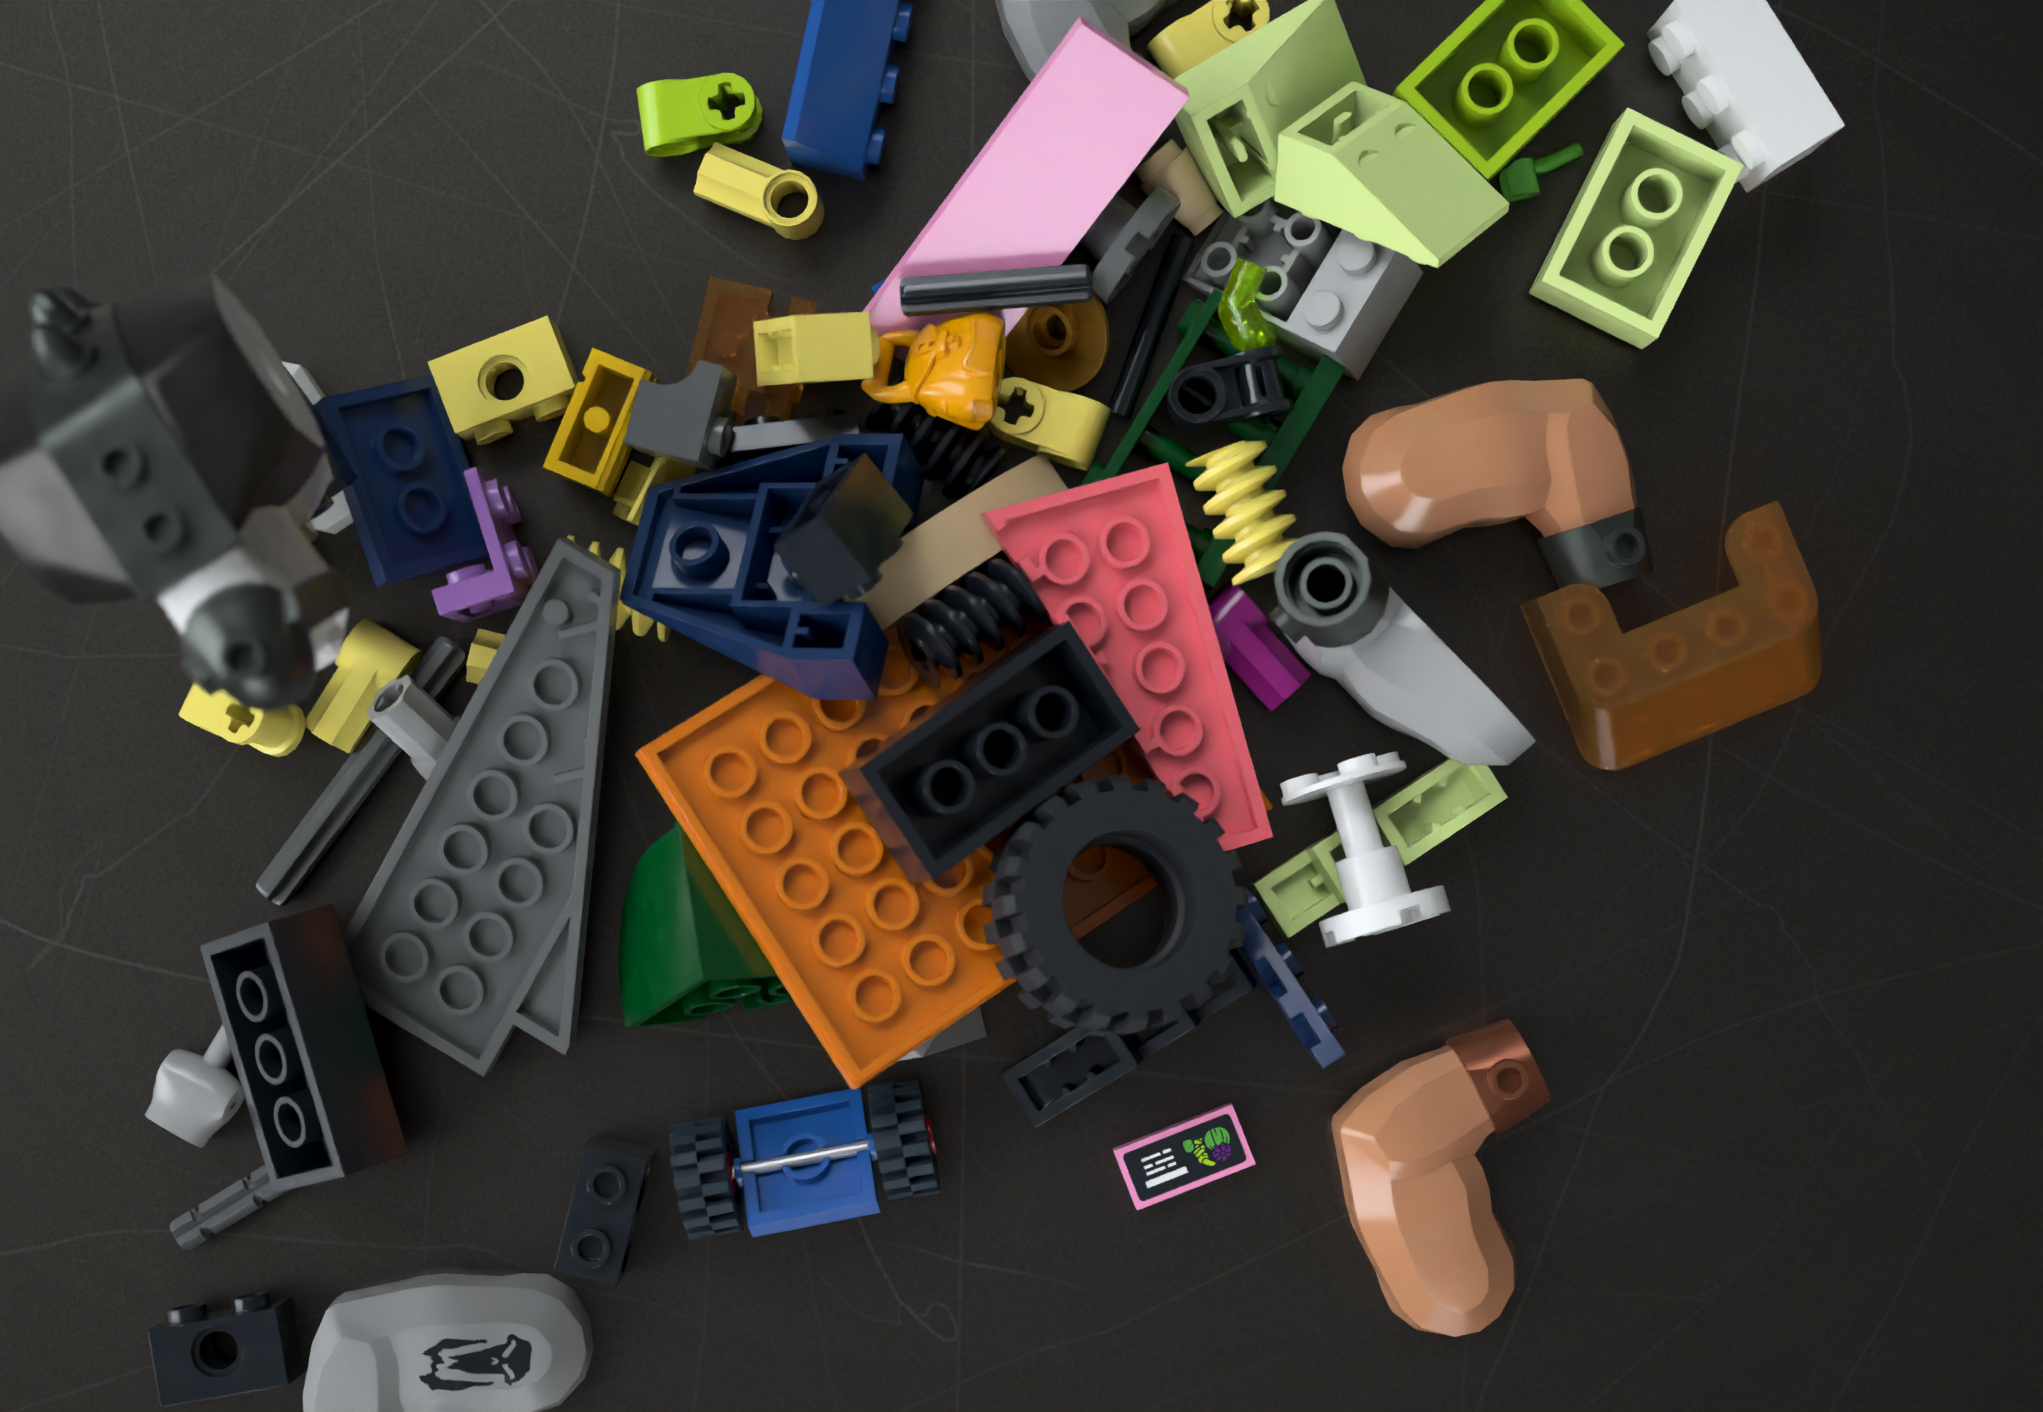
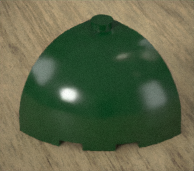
[619,820,794,1029]

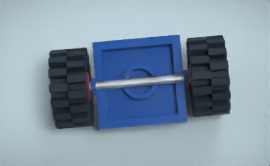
[669,1077,941,1241]

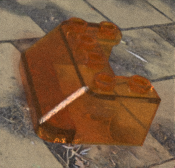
[1520,500,1822,771]

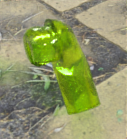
[1218,257,1276,352]

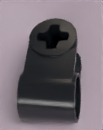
[1166,345,1295,431]

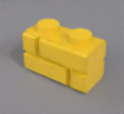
[543,348,660,498]

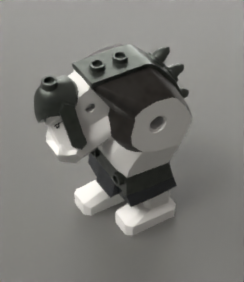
[0,275,359,711]

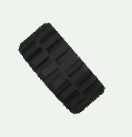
[982,775,1249,1036]

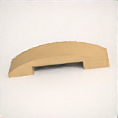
[842,453,1068,632]

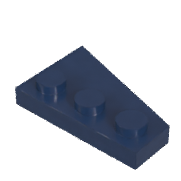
[1236,888,1345,1068]

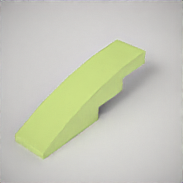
[1248,758,1508,940]

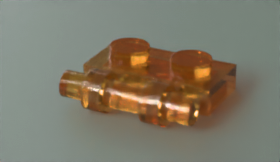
[685,276,817,421]

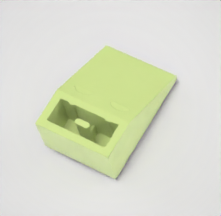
[1174,0,1367,218]
[1274,81,1509,268]

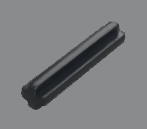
[900,264,1093,317]

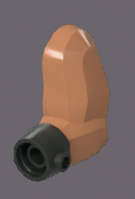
[1342,379,1653,598]

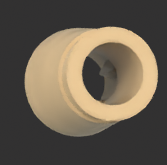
[1133,138,1224,236]

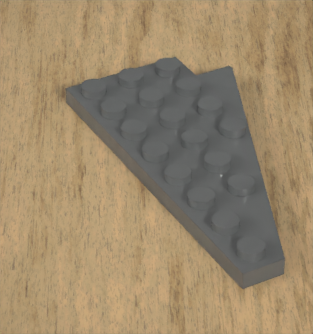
[343,537,621,1077]

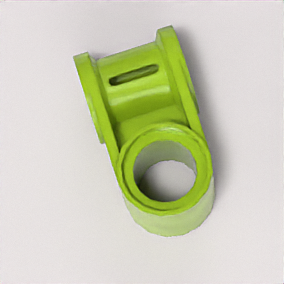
[637,73,764,157]

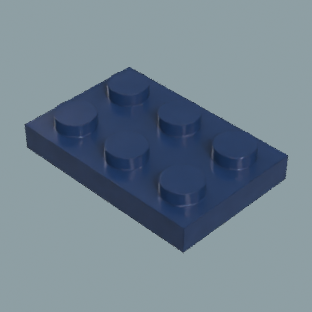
[313,375,490,588]

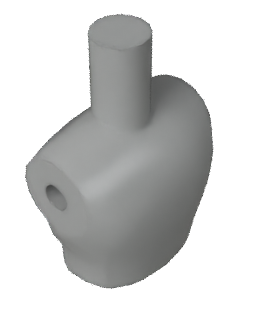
[145,1024,245,1148]

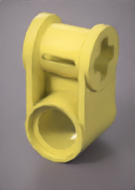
[1147,0,1270,79]
[986,377,1111,471]
[178,683,305,757]

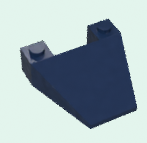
[619,433,925,701]

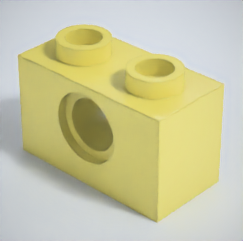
[428,315,579,445]

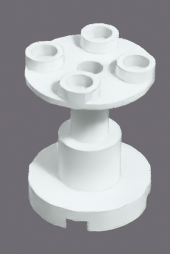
[1280,752,1451,948]

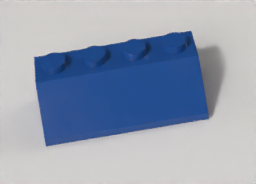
[781,0,914,181]

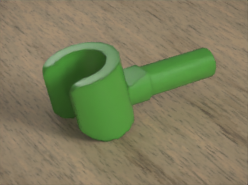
[1499,142,1583,202]

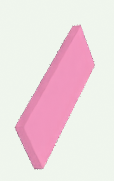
[862,16,1190,362]

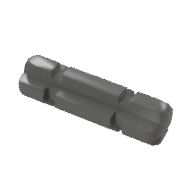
[170,1165,288,1251]

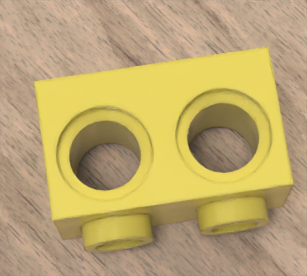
[753,312,880,386]

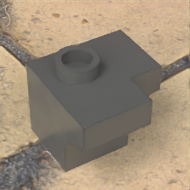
[623,360,738,471]

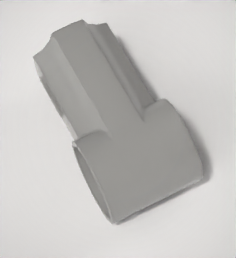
[366,675,462,781]

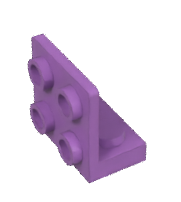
[431,467,539,623]

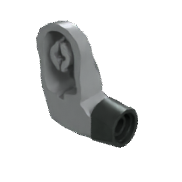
[1268,531,1536,766]

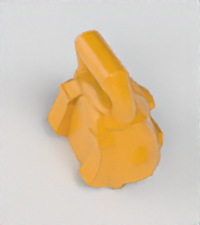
[861,312,1006,431]

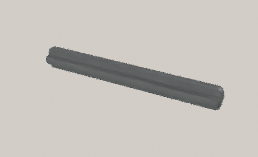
[256,636,468,906]

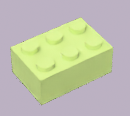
[1529,108,1744,349]

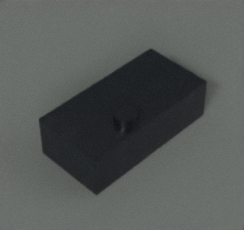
[837,620,1140,883]
[200,904,408,1193]

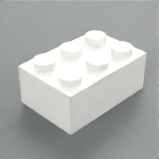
[1646,0,1845,193]

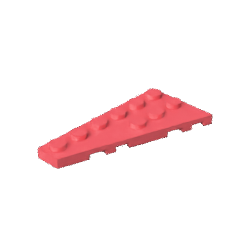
[980,462,1273,852]

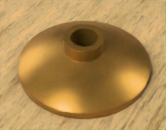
[1005,292,1110,392]

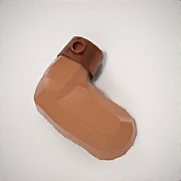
[1331,1018,1551,1337]

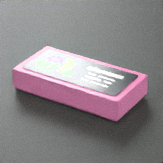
[1113,1102,1256,1210]

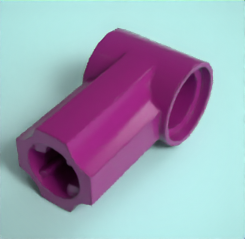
[1207,581,1311,712]

